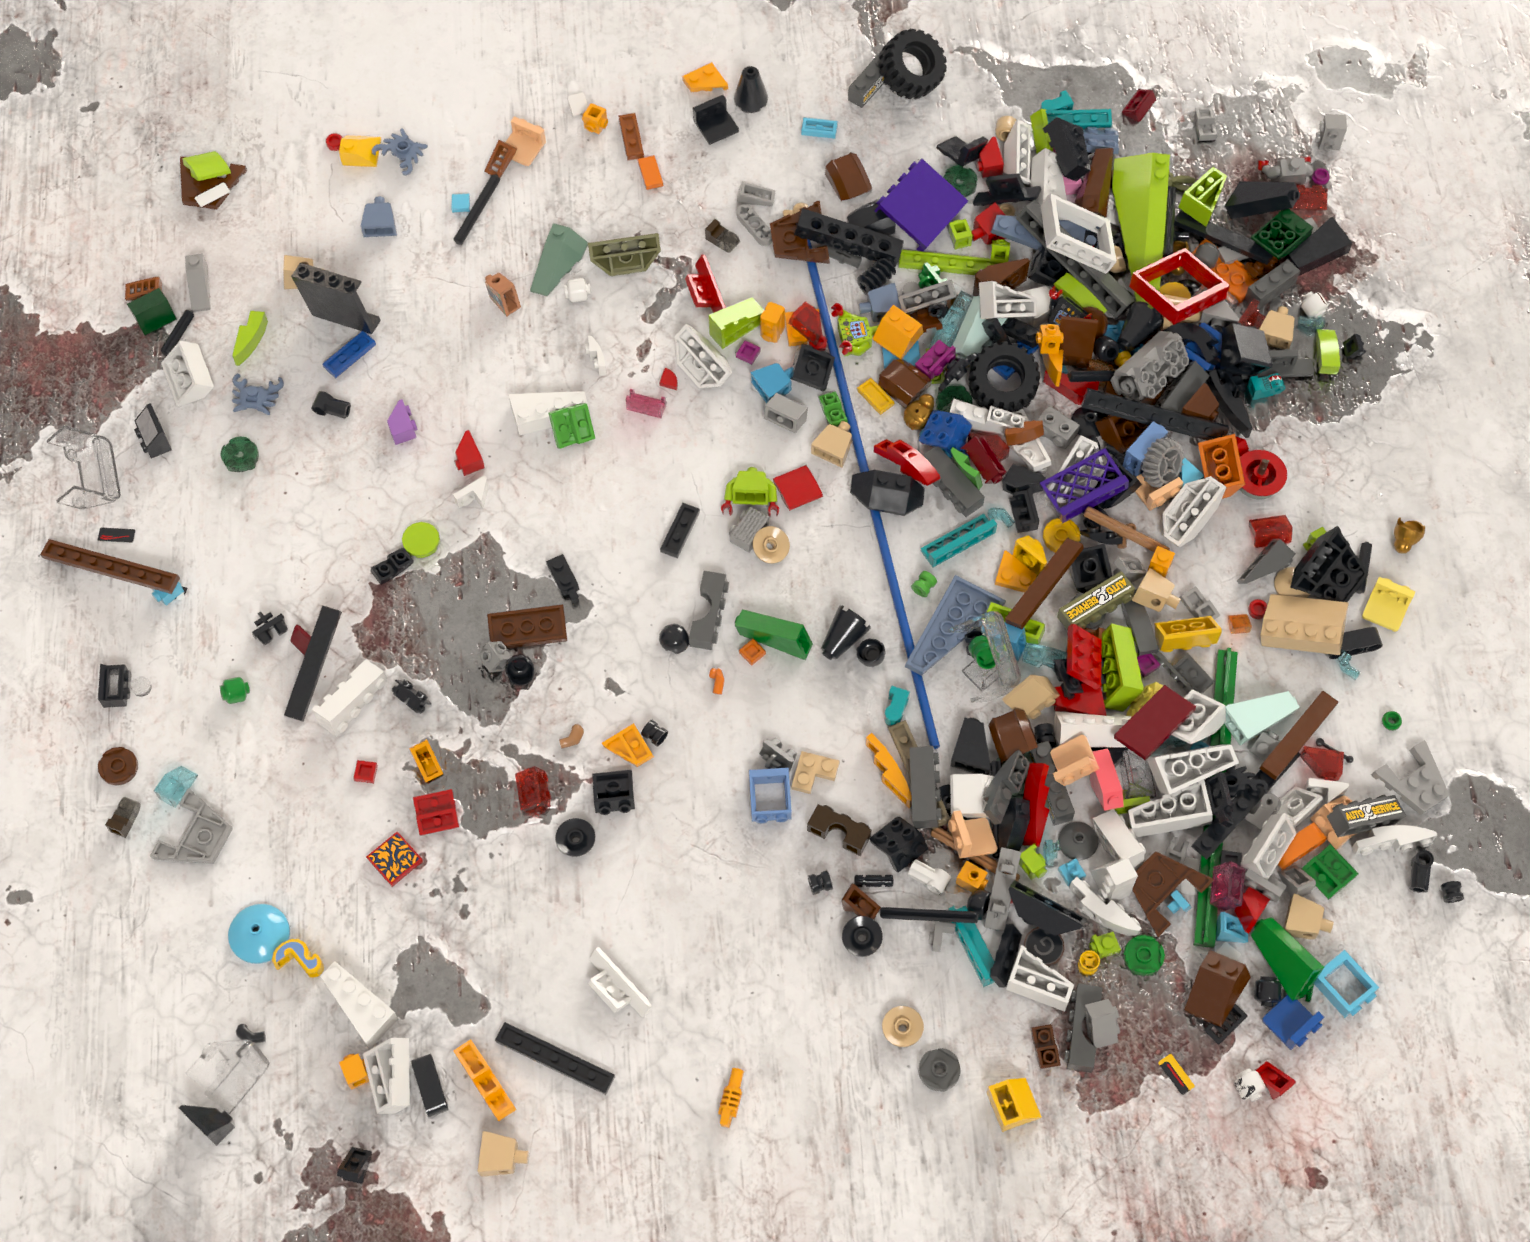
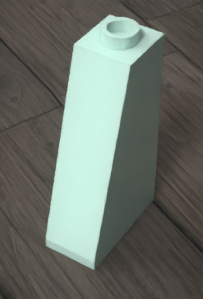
[953,296,1007,361]
[1224,691,1300,746]

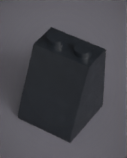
[1220,322,1272,377]

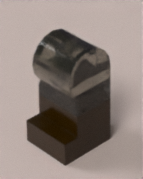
[705,219,740,253]
[105,797,140,838]

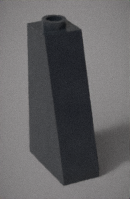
[1224,181,1300,219]
[1287,217,1352,276]

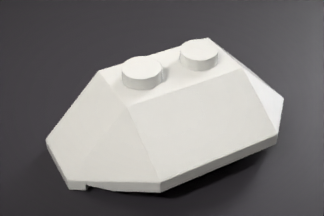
[1004,119,1037,184]
[674,324,732,389]
[1045,436,1105,505]
[1162,476,1226,547]

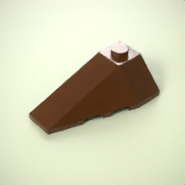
[1074,148,1114,218]
[1095,392,1161,453]

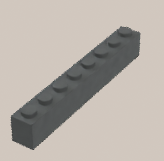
[1016,200,1136,318]

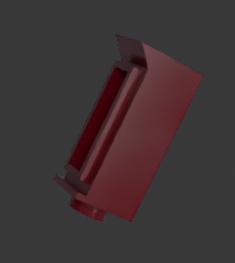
[960,436,1007,484]

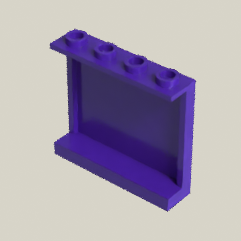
[875,158,968,252]

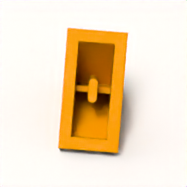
[409,740,443,782]

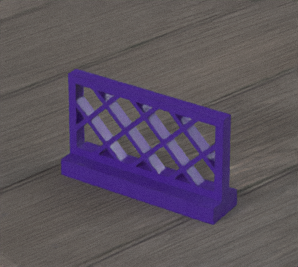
[1040,448,1129,524]

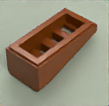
[484,140,517,178]
[125,277,162,301]

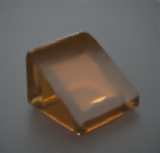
[1228,614,1252,634]

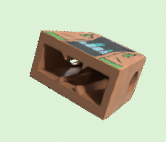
[484,273,521,316]

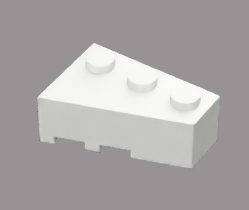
[979,281,1037,319]
[1093,809,1146,871]
[1006,945,1074,1011]
[363,1038,410,1114]

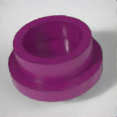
[1312,168,1330,185]

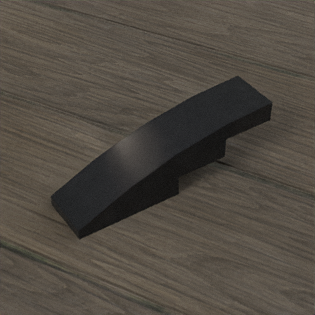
[1206,370,1252,438]

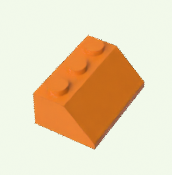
[1198,434,1245,499]

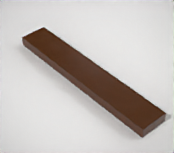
[1005,538,1084,629]
[1259,691,1339,780]

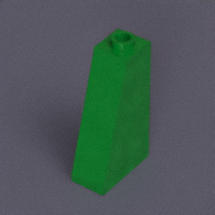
[735,609,813,660]
[1251,917,1325,1001]

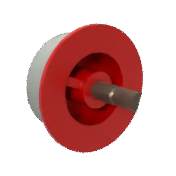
[1240,450,1287,500]

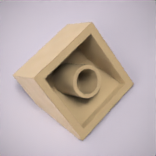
[1002,675,1060,720]

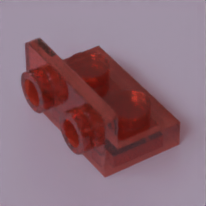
[1290,185,1328,211]
[1238,298,1266,329]
[1249,515,1293,548]
[515,766,551,812]

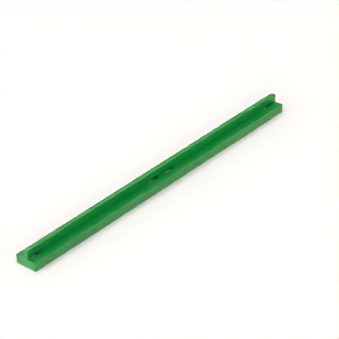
[1193,648,1238,948]

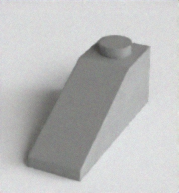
[185,253,211,312]

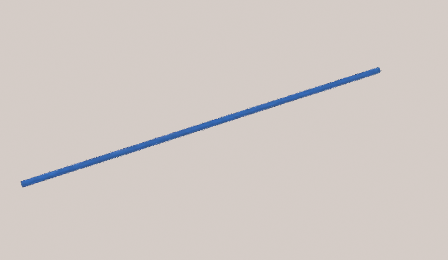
[806,239,940,749]

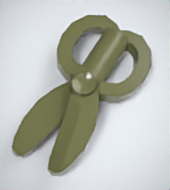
[1168,171,1196,192]

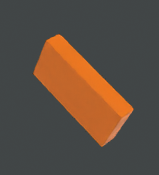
[638,155,663,190]

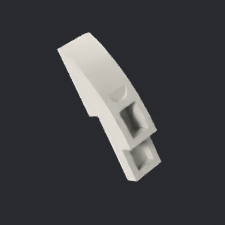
[949,399,1026,434]
[1352,825,1437,856]
[1069,877,1142,937]

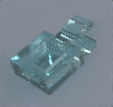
[1043,840,1061,866]

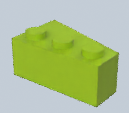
[1178,167,1227,227]

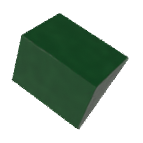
[127,288,177,336]

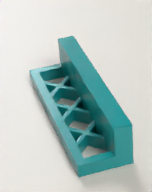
[1046,109,1112,129]
[920,514,997,568]
[948,905,994,987]

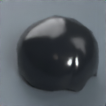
[659,623,689,654]
[856,638,886,667]
[505,654,535,686]
[967,890,991,921]

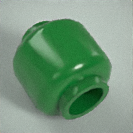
[220,677,250,704]

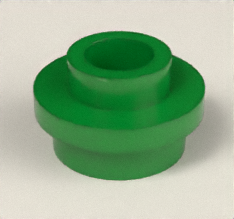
[1382,711,1402,730]

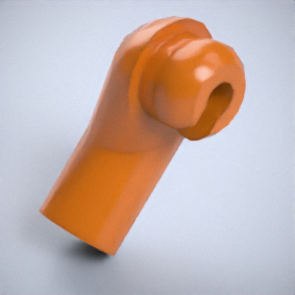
[709,668,725,695]

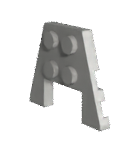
[1371,740,1450,815]
[150,789,233,864]

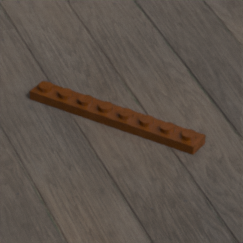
[40,539,180,594]

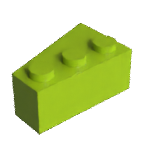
[709,297,764,349]

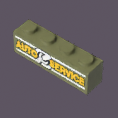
[1057,571,1135,631]

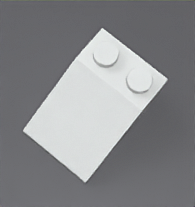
[1172,689,1226,744]

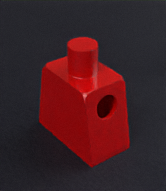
[971,203,1006,245]

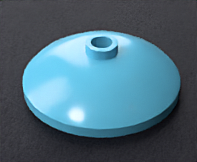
[228,904,290,964]

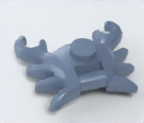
[372,128,428,176]
[232,373,284,415]

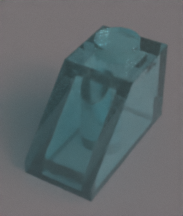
[154,766,198,808]

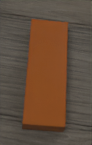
[618,113,644,160]

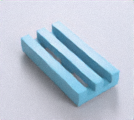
[801,118,838,139]

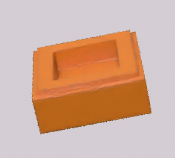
[739,639,766,666]

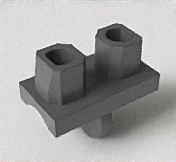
[759,738,797,772]

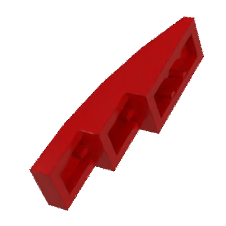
[1022,763,1050,847]

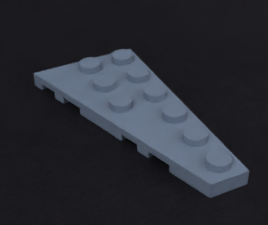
[991,215,1100,250]
[905,575,1006,676]

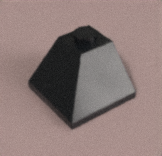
[179,1105,235,1146]

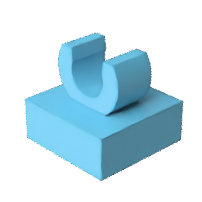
[1058,858,1086,886]
[1167,890,1192,914]

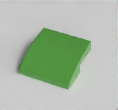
[548,403,596,449]
[951,447,983,490]

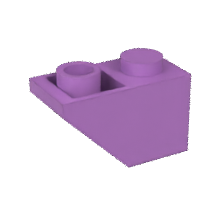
[387,399,418,445]

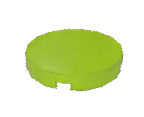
[402,522,440,558]

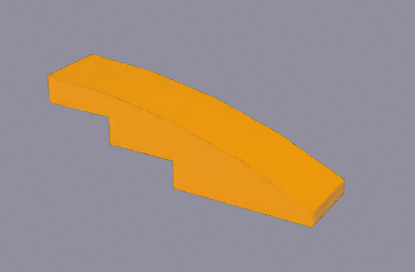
[1042,350,1063,387]
[865,733,912,808]
[453,1039,516,1122]

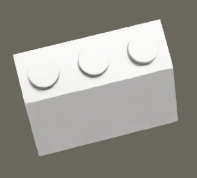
[161,341,214,407]
[1241,813,1297,880]

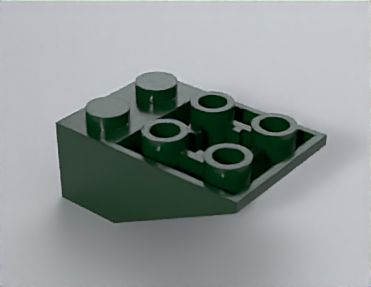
[1251,209,1313,259]

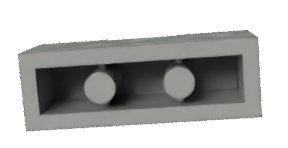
[898,280,957,314]

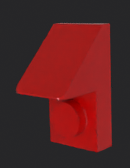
[1255,1061,1296,1100]

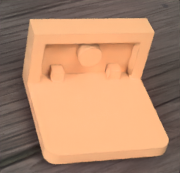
[502,116,546,166]
[1135,474,1184,511]
[1050,735,1099,786]
[1310,795,1357,850]
[948,811,997,858]

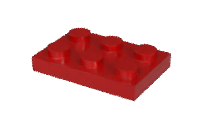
[1067,623,1102,689]

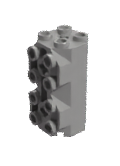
[1111,331,1189,402]

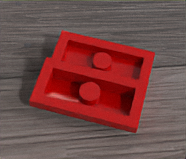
[773,465,823,511]
[413,789,459,836]

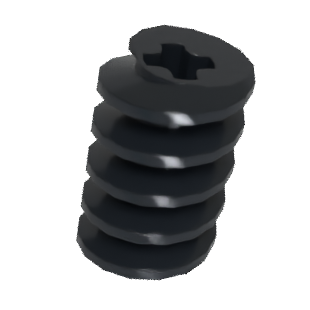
[857,258,896,296]

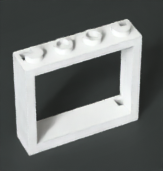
[1041,193,1117,274]

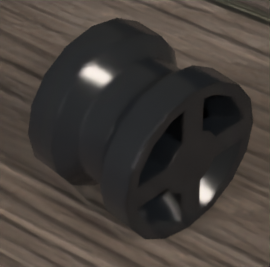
[1441,881,1464,903]

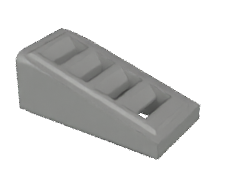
[737,182,776,206]

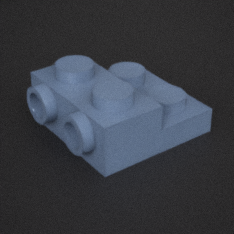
[1083,127,1119,154]

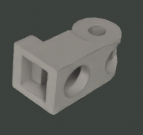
[1245,793,1281,830]

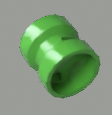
[911,571,937,597]

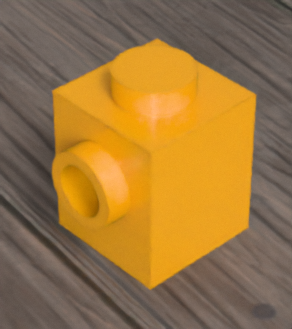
[1147,546,1175,578]
[955,861,989,893]
[339,1054,369,1090]

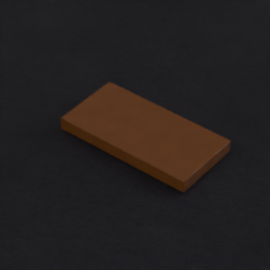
[487,604,567,649]

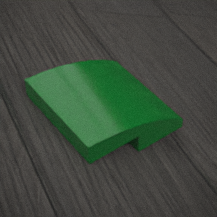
[1301,844,1359,900]

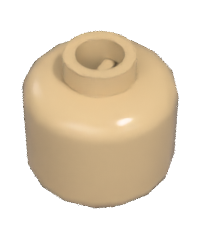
[995,116,1016,142]

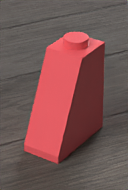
[1090,749,1124,811]

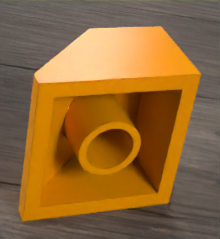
[872,305,923,360]

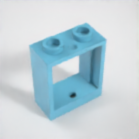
[1314,950,1379,1018]

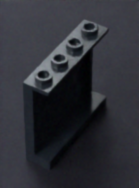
[291,263,381,334]

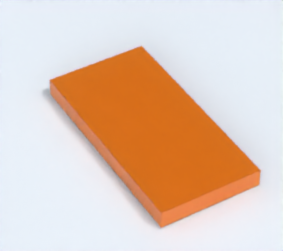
[1192,239,1261,303]

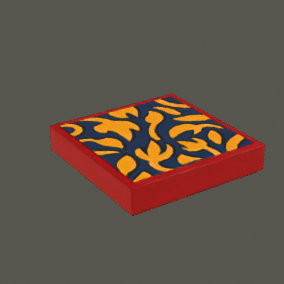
[366,832,423,887]

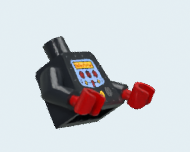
[1048,286,1097,325]

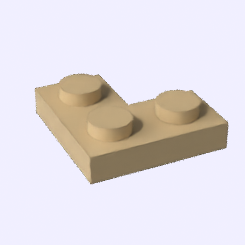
[791,751,840,794]

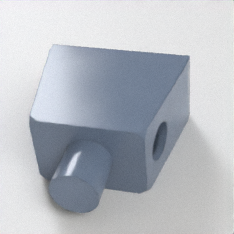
[361,196,397,237]
[859,283,902,322]

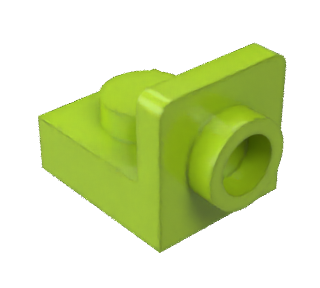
[1088,932,1121,959]

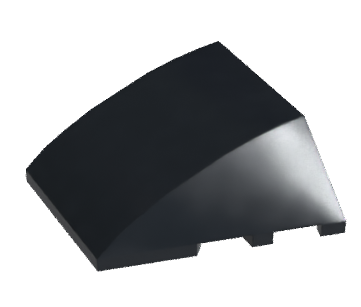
[1290,526,1369,602]

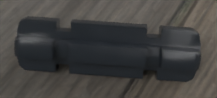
[854,875,894,887]

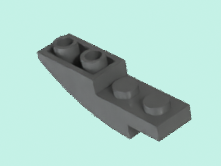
[983,750,1030,825]

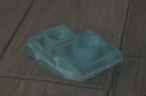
[1022,643,1066,669]

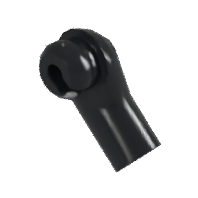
[1174,230,1189,241]
[1106,444,1126,466]

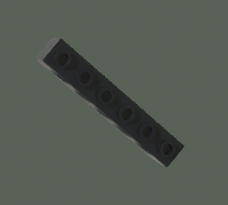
[794,208,904,267]

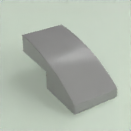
[1195,107,1217,141]
[1179,586,1220,620]

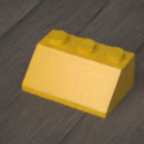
[1154,616,1222,652]

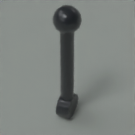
[1316,738,1354,763]

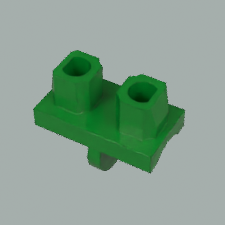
[918,262,948,289]

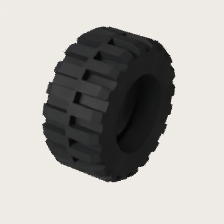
[878,29,947,99]
[968,342,1041,413]

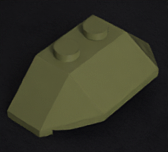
[588,233,661,276]

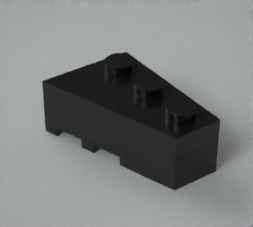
[1043,117,1091,182]

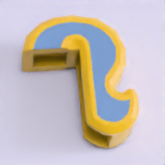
[272,939,324,978]

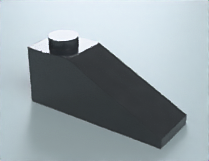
[999,797,1030,856]

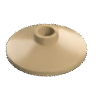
[752,526,790,564]
[1274,567,1310,598]
[882,1006,924,1047]

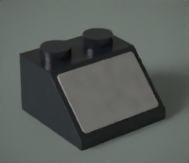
[134,403,172,459]

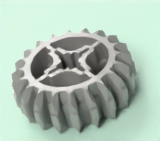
[1141,438,1185,488]

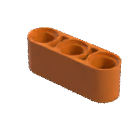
[1278,822,1327,870]

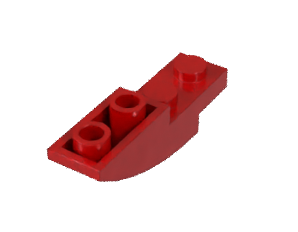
[874,439,940,486]

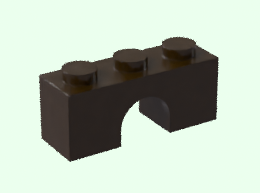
[807,804,872,857]

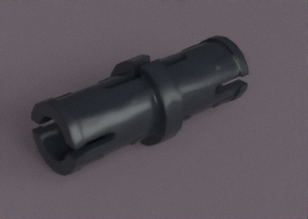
[928,304,950,319]

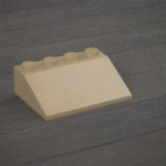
[1260,594,1349,655]

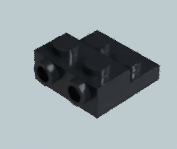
[790,344,835,392]
[592,770,635,815]

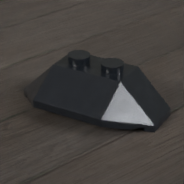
[850,469,925,516]
[1008,880,1087,936]

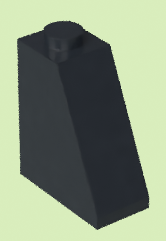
[950,717,991,775]

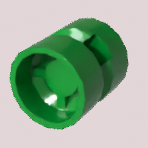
[968,636,1001,669]

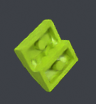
[183,151,231,181]

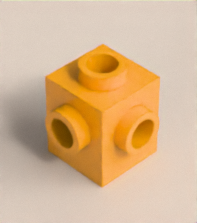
[582,103,608,134]
[1036,324,1064,354]

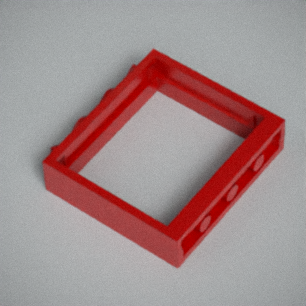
[1129,248,1230,325]

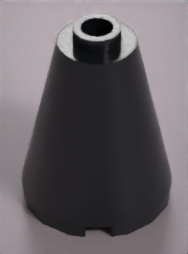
[734,66,768,113]
[1117,301,1163,352]
[821,605,871,660]

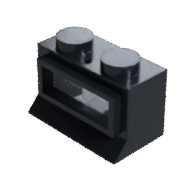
[98,664,131,708]

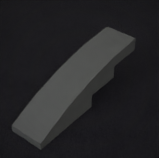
[1121,589,1159,655]

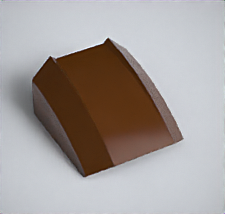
[825,152,872,201]
[878,359,932,409]
[988,708,1038,762]

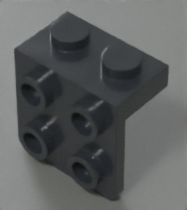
[870,817,928,873]

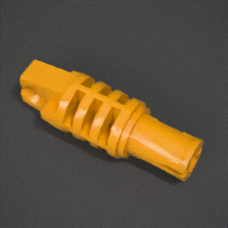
[718,1068,744,1128]

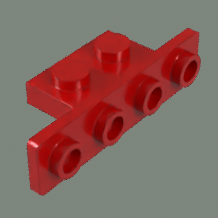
[685,254,726,313]

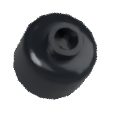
[1093,336,1120,362]
[1254,976,1282,1007]

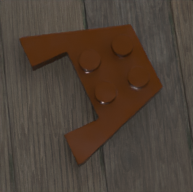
[180,156,247,210]
[770,200,830,264]
[1132,851,1214,937]

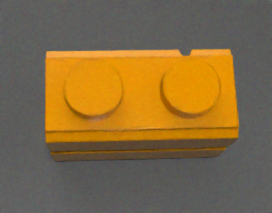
[760,302,785,343]

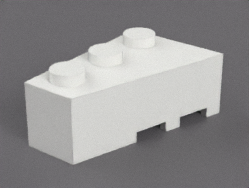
[1089,858,1138,904]

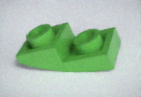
[818,391,848,427]

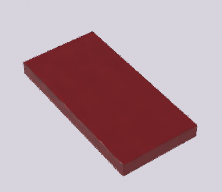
[1114,685,1196,761]

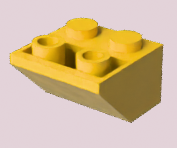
[986,1078,1041,1132]

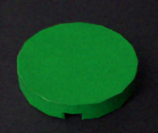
[1123,935,1165,976]

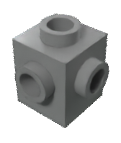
[478,641,512,672]

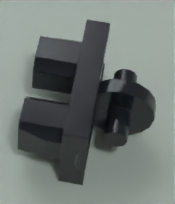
[252,611,288,646]

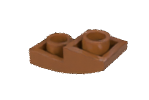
[1005,420,1044,446]

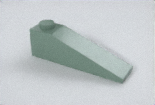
[530,223,588,296]

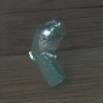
[1298,316,1326,329]
[987,508,1015,528]
[1338,652,1361,680]

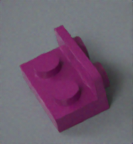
[915,340,956,380]

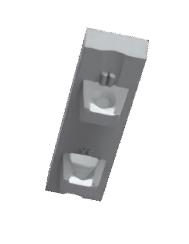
[984,847,1021,932]

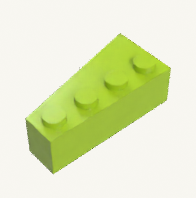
[1102,623,1144,712]

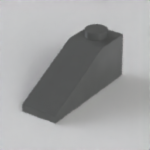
[1237,539,1296,584]

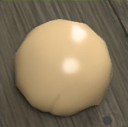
[1109,246,1126,273]

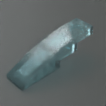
[929,290,974,348]

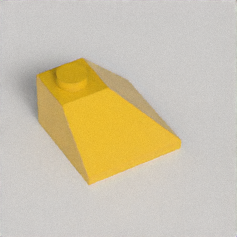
[339,135,381,167]
[1013,535,1047,576]

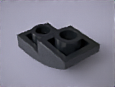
[1080,526,1123,545]
[370,548,414,585]

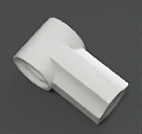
[907,860,951,895]

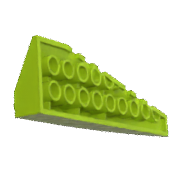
[1112,152,1170,309]

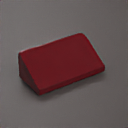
[1121,89,1156,122]
[290,625,311,656]

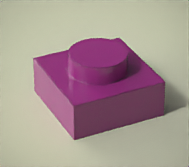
[736,340,761,365]
[1137,654,1160,678]

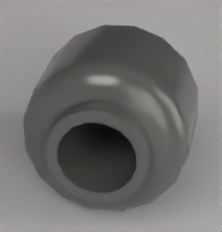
[1194,243,1220,269]

